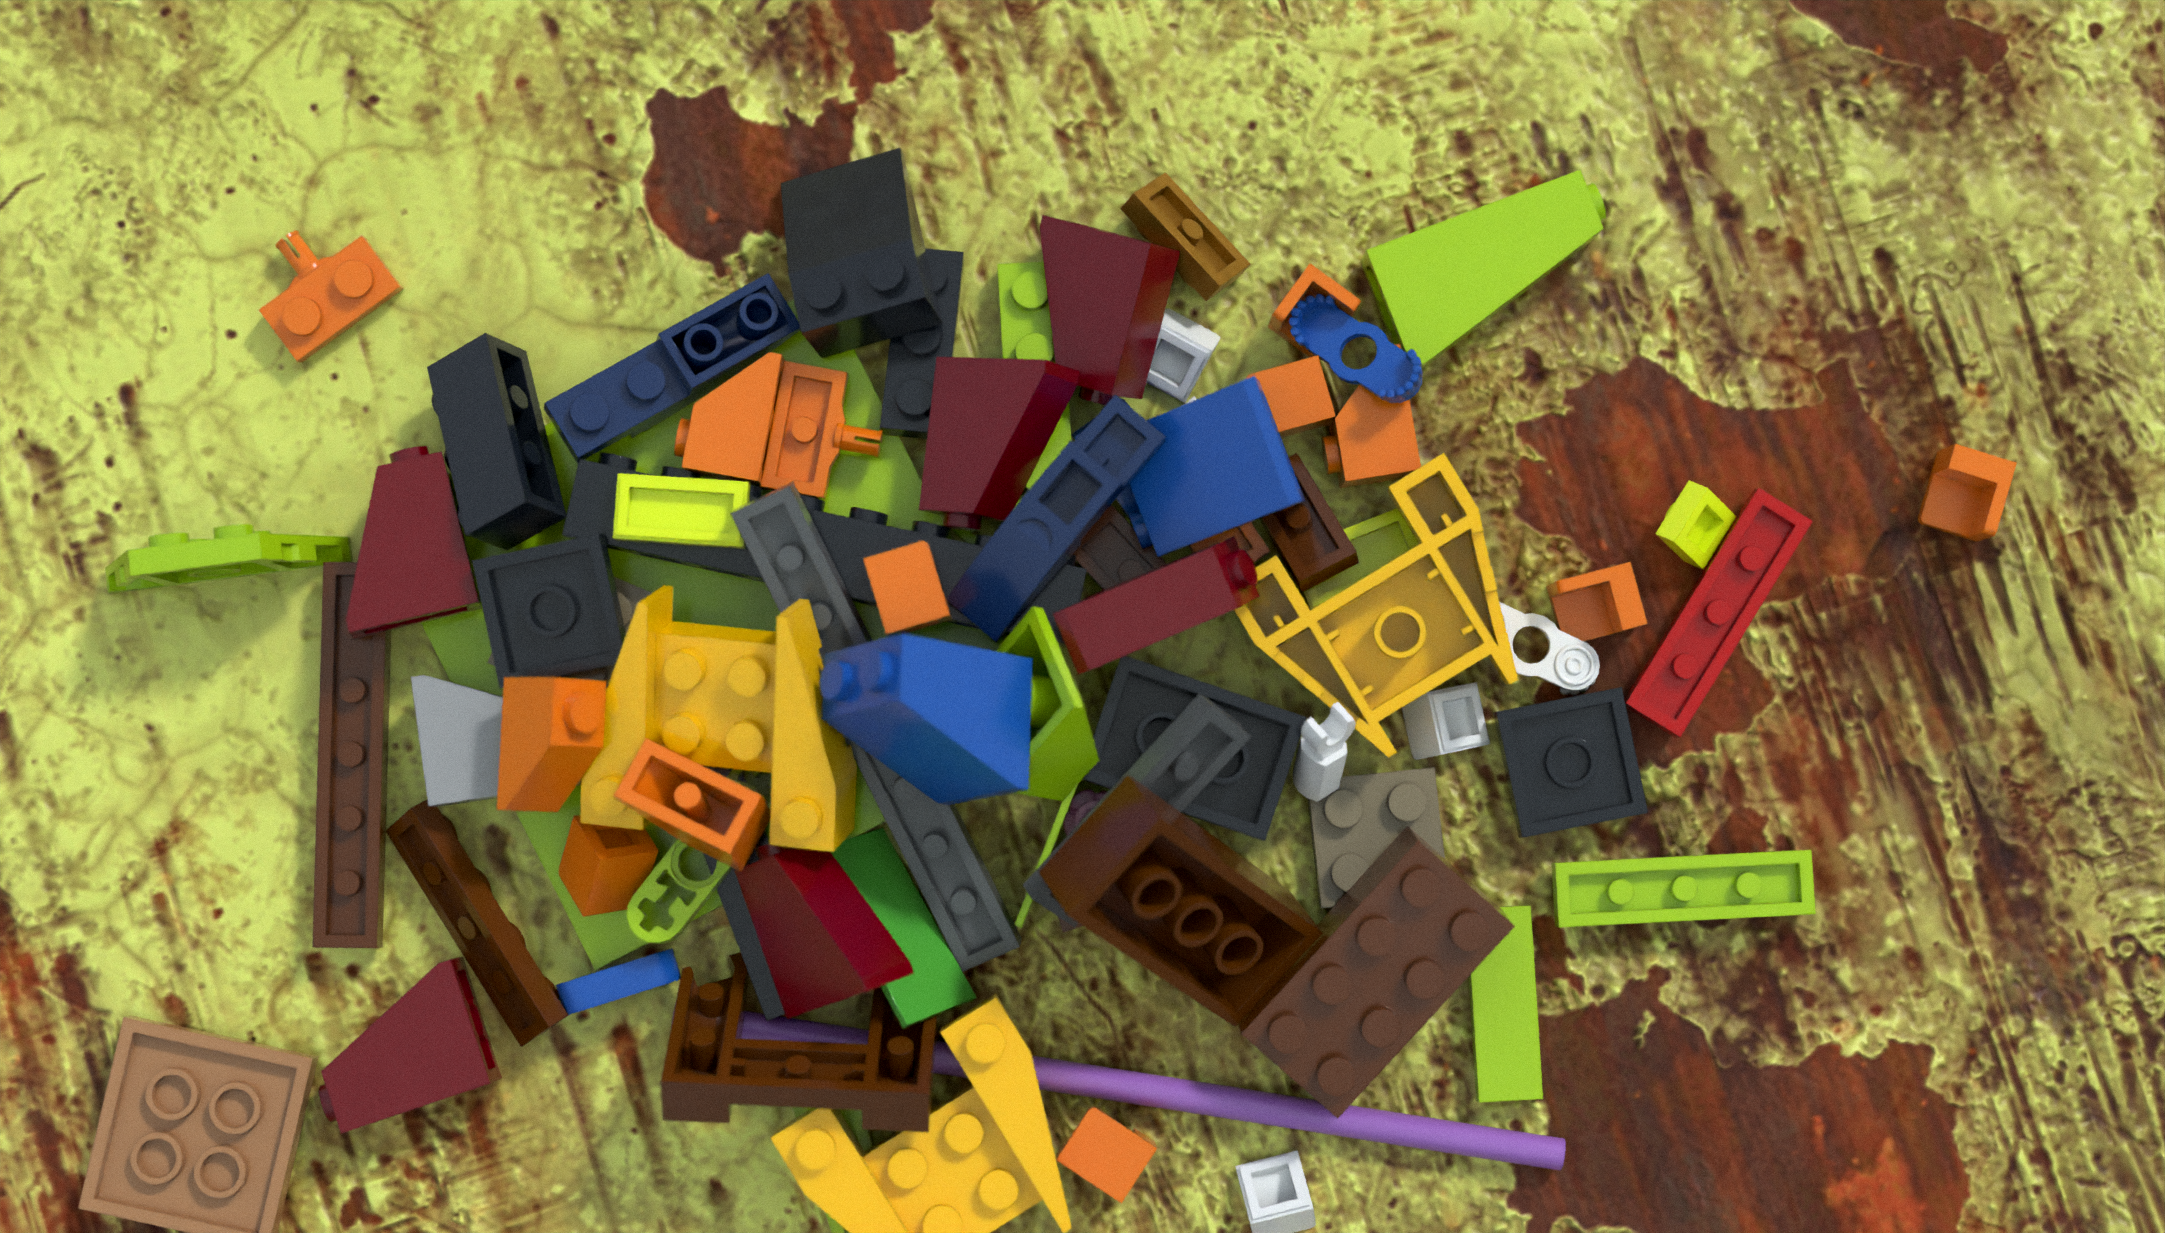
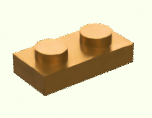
[1120,172,1251,301]

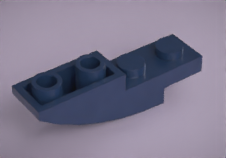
[544,273,801,464]
[946,395,1166,643]

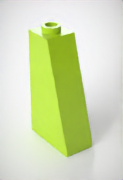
[1360,170,1606,369]

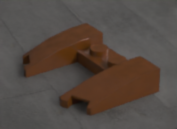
[661,952,938,1132]

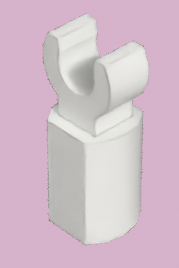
[1292,702,1356,802]

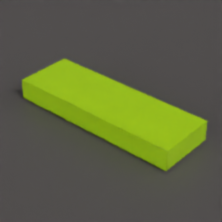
[1468,905,1543,1103]

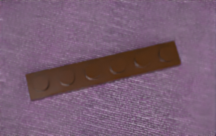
[312,562,391,948]

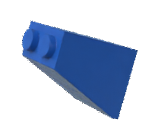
[1128,376,1305,557]
[820,633,1032,805]

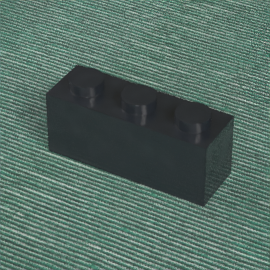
[427,333,567,550]

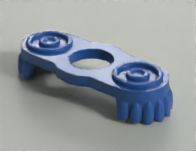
[1289,294,1423,403]

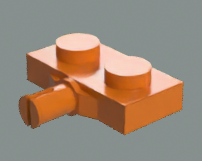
[259,230,403,363]
[761,361,883,500]

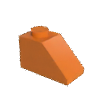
[1321,343,1421,488]
[674,352,786,487]
[497,677,607,812]
[613,738,771,872]

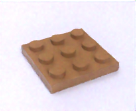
[78,1016,319,1233]

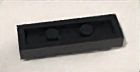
[880,248,964,439]

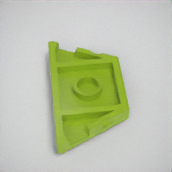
[105,524,353,594]

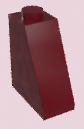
[1039,215,1180,405]
[919,357,1079,531]
[346,446,481,639]
[1053,536,1259,675]
[735,843,914,1019]
[319,957,502,1134]

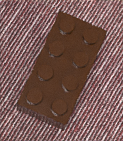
[1038,775,1323,1027]
[1238,826,1515,1119]

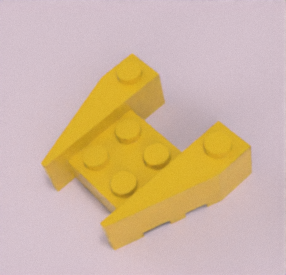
[1234,453,1518,757]
[580,585,857,852]
[771,994,1072,1233]

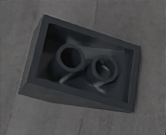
[781,148,943,358]

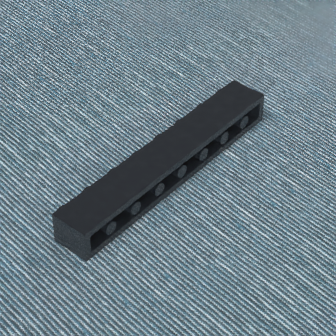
[562,452,1087,648]

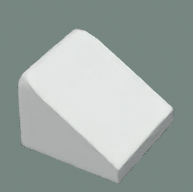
[1147,308,1220,403]
[1402,682,1490,760]
[1235,1151,1316,1233]

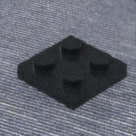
[472,533,626,688]
[1493,687,1648,838]

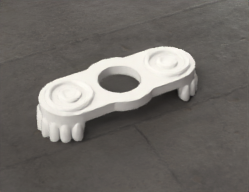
[1500,602,1600,695]

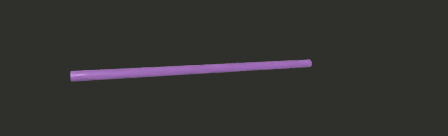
[672,1007,1566,1171]

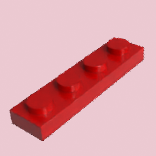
[1624,488,1813,738]

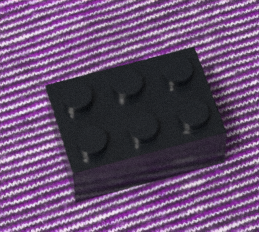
[1082,656,1307,841]

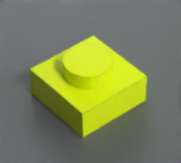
[1655,480,1737,570]

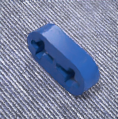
[556,948,681,1015]

